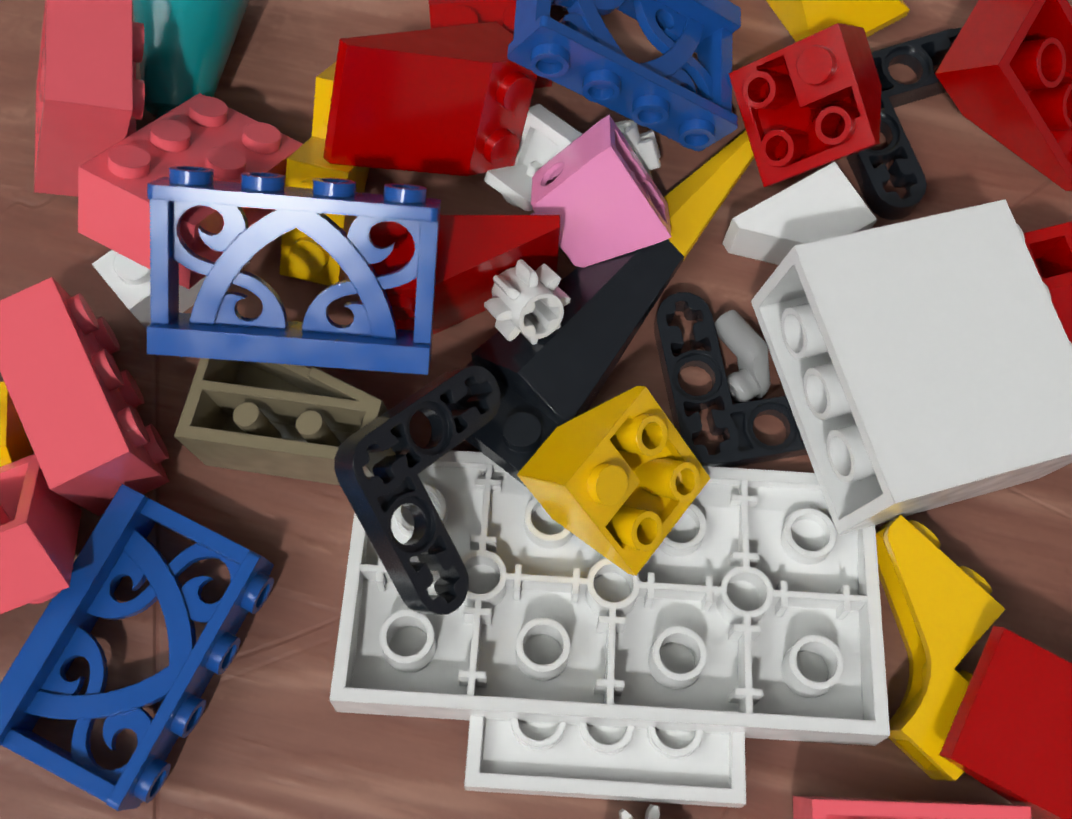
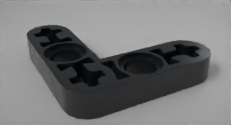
[846,28,962,220]
[654,292,808,468]
[334,365,500,615]

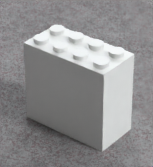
[751,199,1072,536]

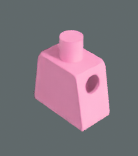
[530,115,672,268]

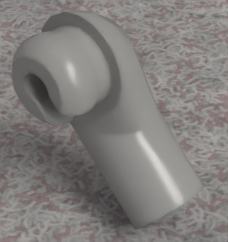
[714,310,771,404]

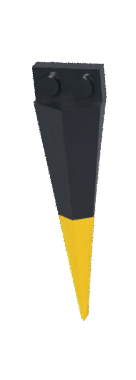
[446,131,754,487]

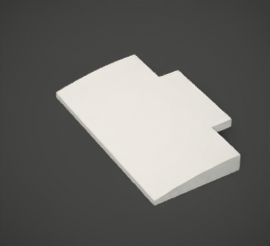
[329,450,890,808]

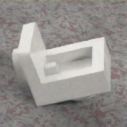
[484,104,582,211]

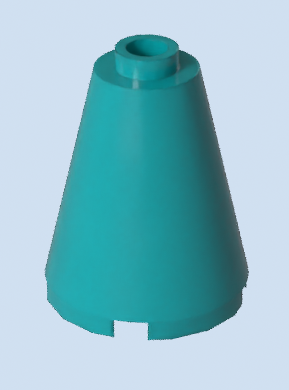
[132,0,250,119]

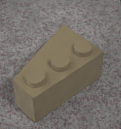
[174,358,396,485]

